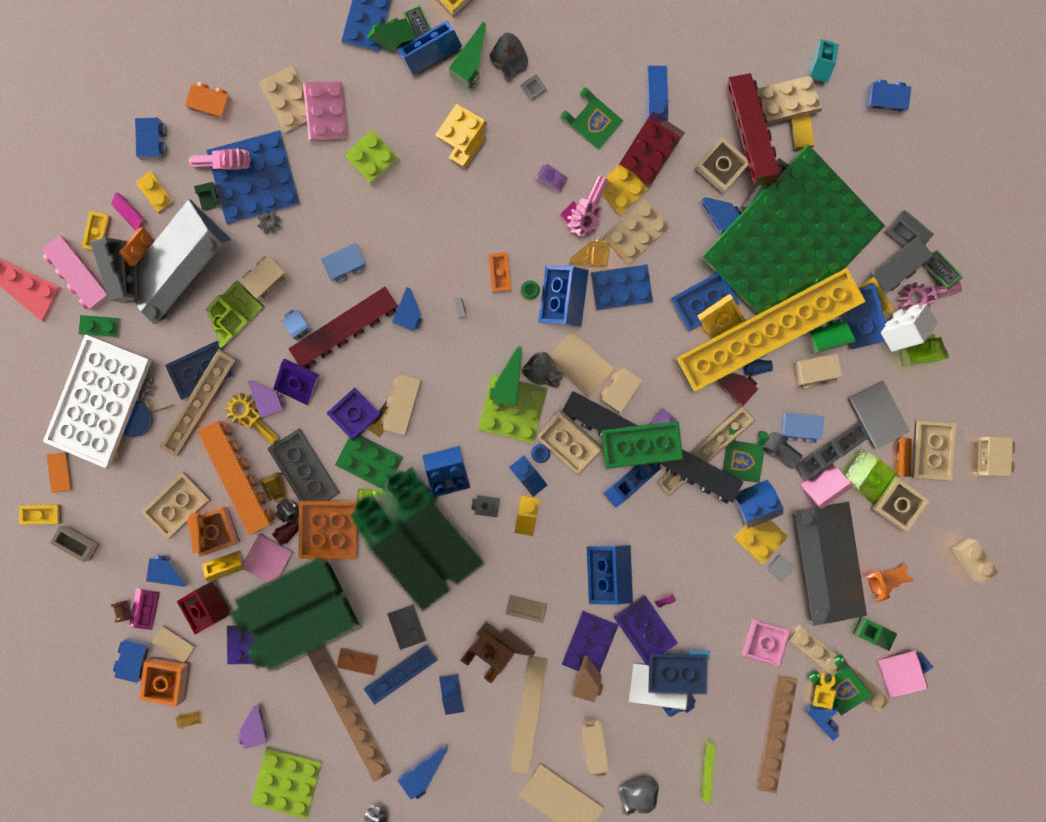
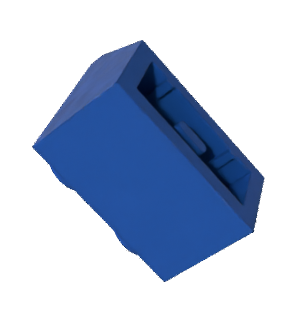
[422,446,471,497]

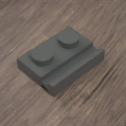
[886,210,934,246]
[387,604,426,650]

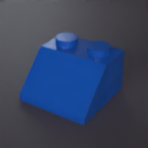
[735,480,783,529]

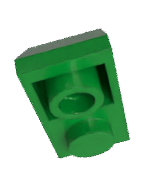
[367,18,415,51]
[854,617,897,651]

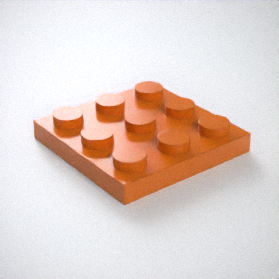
[298,500,357,559]

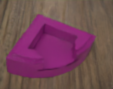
[655,593,676,608]

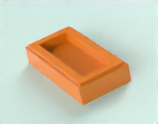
[47,452,72,493]

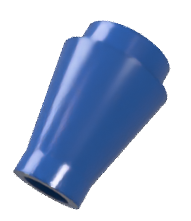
[743,359,773,377]

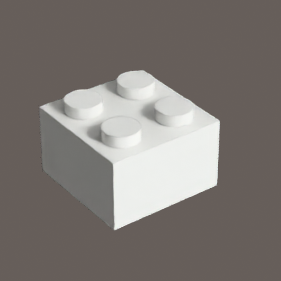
[881,304,938,352]

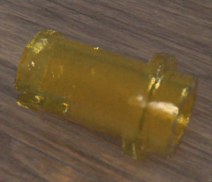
[176,711,201,729]

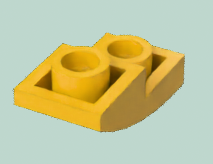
[791,114,814,150]

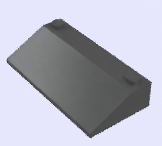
[134,199,232,325]
[792,501,867,626]

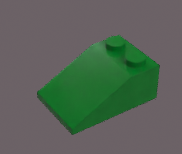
[449,22,487,90]
[490,346,522,407]

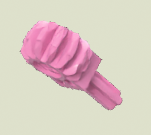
[189,149,250,170]
[568,176,608,237]
[898,282,962,310]

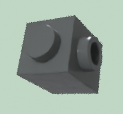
[471,495,500,517]

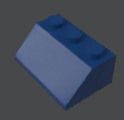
[538,266,589,327]
[587,545,633,605]

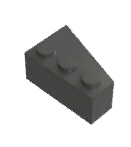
[872,236,933,293]
[90,237,139,303]

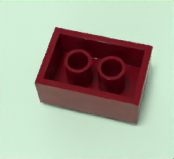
[619,112,685,185]

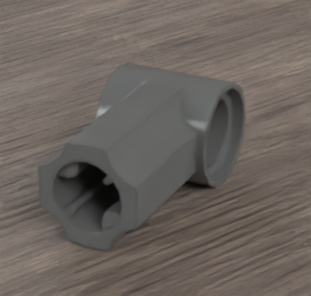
[762,432,803,469]

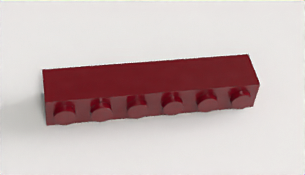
[727,73,781,187]
[288,286,399,369]

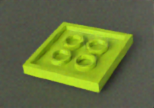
[478,374,548,444]
[251,747,322,819]

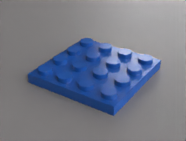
[206,130,300,224]

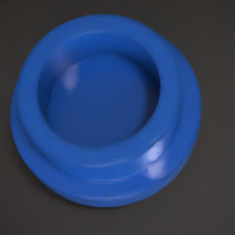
[531,444,550,463]

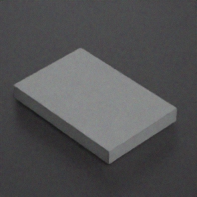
[849,381,910,449]

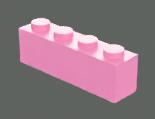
[42,235,108,311]

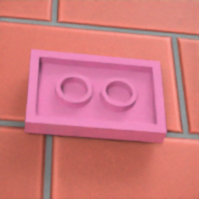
[303,81,348,141]

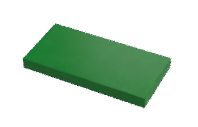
[601,421,683,469]

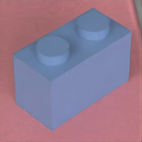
[321,243,367,283]
[781,413,824,443]

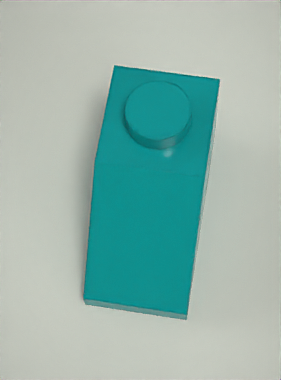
[810,39,839,83]

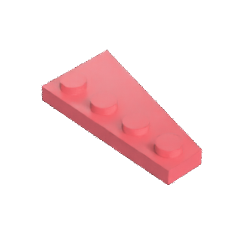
[0,259,60,322]

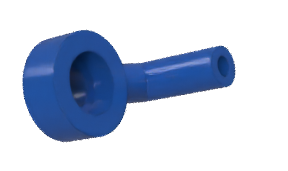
[662,694,696,717]

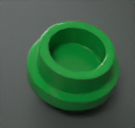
[521,280,540,300]

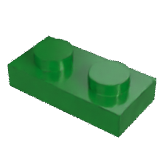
[78,315,120,338]

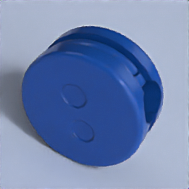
[123,402,153,437]

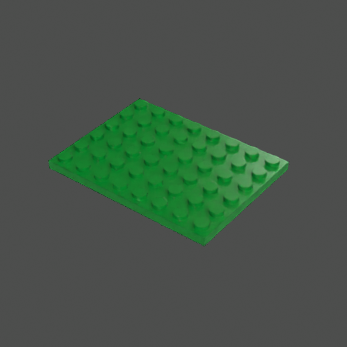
[701,145,885,314]

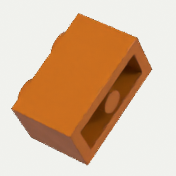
[185,83,231,120]

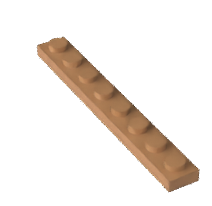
[308,647,391,782]

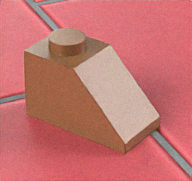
[572,655,603,702]

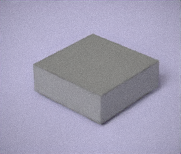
[521,74,547,102]
[454,297,467,319]
[767,555,795,582]

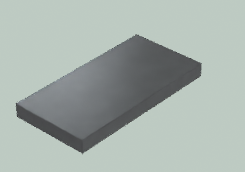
[267,428,340,501]

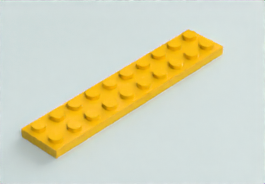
[676,268,865,392]

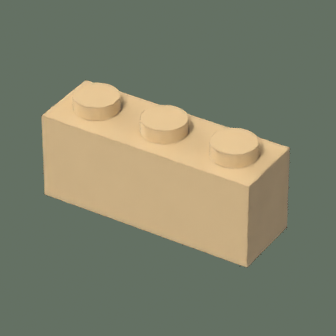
[381,374,422,436]

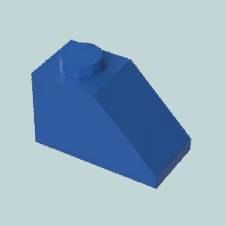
[701,197,741,234]
[392,287,423,332]
[509,456,548,497]
[146,555,188,587]

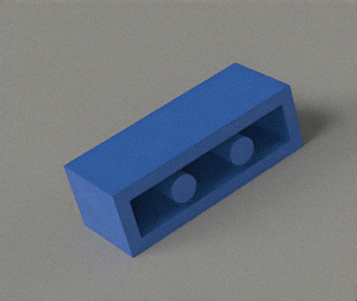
[398,20,462,75]

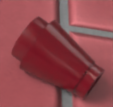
[272,520,299,546]

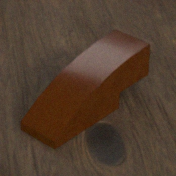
[476,621,536,656]

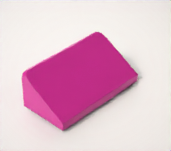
[111,192,147,231]
[129,588,159,630]

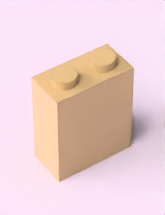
[950,538,999,583]
[582,720,609,777]

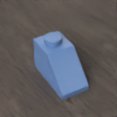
[282,309,313,341]

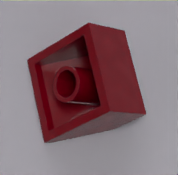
[176,581,230,635]

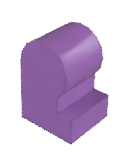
[535,163,568,192]

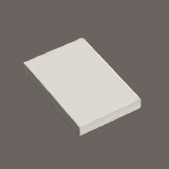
[628,664,688,710]

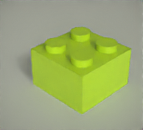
[344,129,400,186]

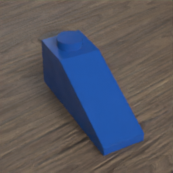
[648,66,668,121]
[603,463,662,508]
[398,745,448,800]

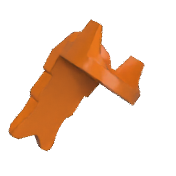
[865,564,913,603]

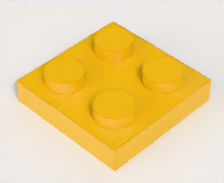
[435,104,488,155]
[602,165,649,216]
[698,294,746,339]
[734,520,789,565]

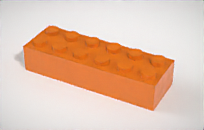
[197,421,276,535]

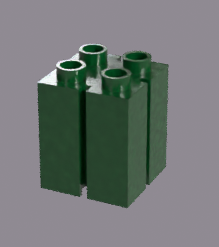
[350,467,485,612]
[230,557,362,672]

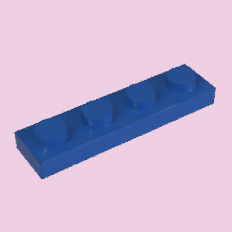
[364,644,438,705]

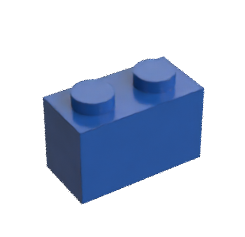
[867,80,912,113]
[135,117,166,160]
[113,638,150,683]

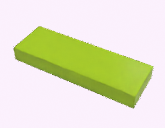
[702,741,716,803]

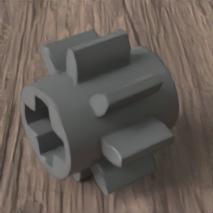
[257,210,281,234]
[139,378,155,399]
[275,499,299,523]
[364,806,388,822]

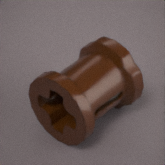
[111,600,132,623]

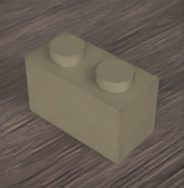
[50,526,98,562]

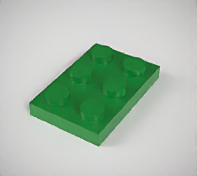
[335,435,403,490]

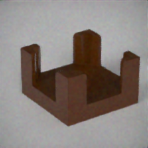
[460,631,514,683]

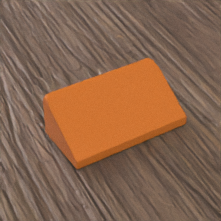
[896,438,912,477]

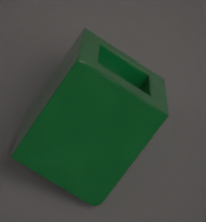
[194,182,221,211]

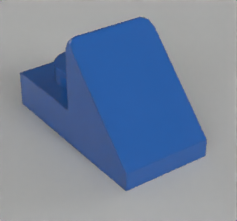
[439,673,465,715]
[807,704,839,741]

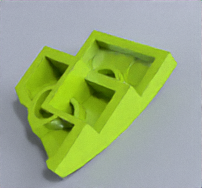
[206,280,265,348]

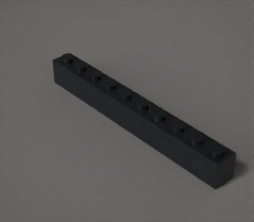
[562,391,744,504]

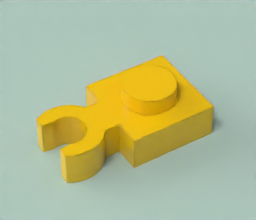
[813,673,836,709]

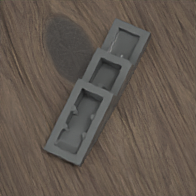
[796,420,869,481]

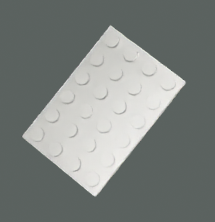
[43,335,152,469]

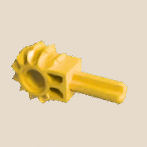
[224,393,279,445]

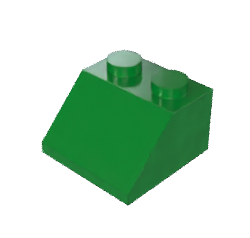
[806,319,856,354]

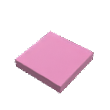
[801,464,853,509]
[243,534,293,582]
[742,619,791,667]
[879,650,928,698]

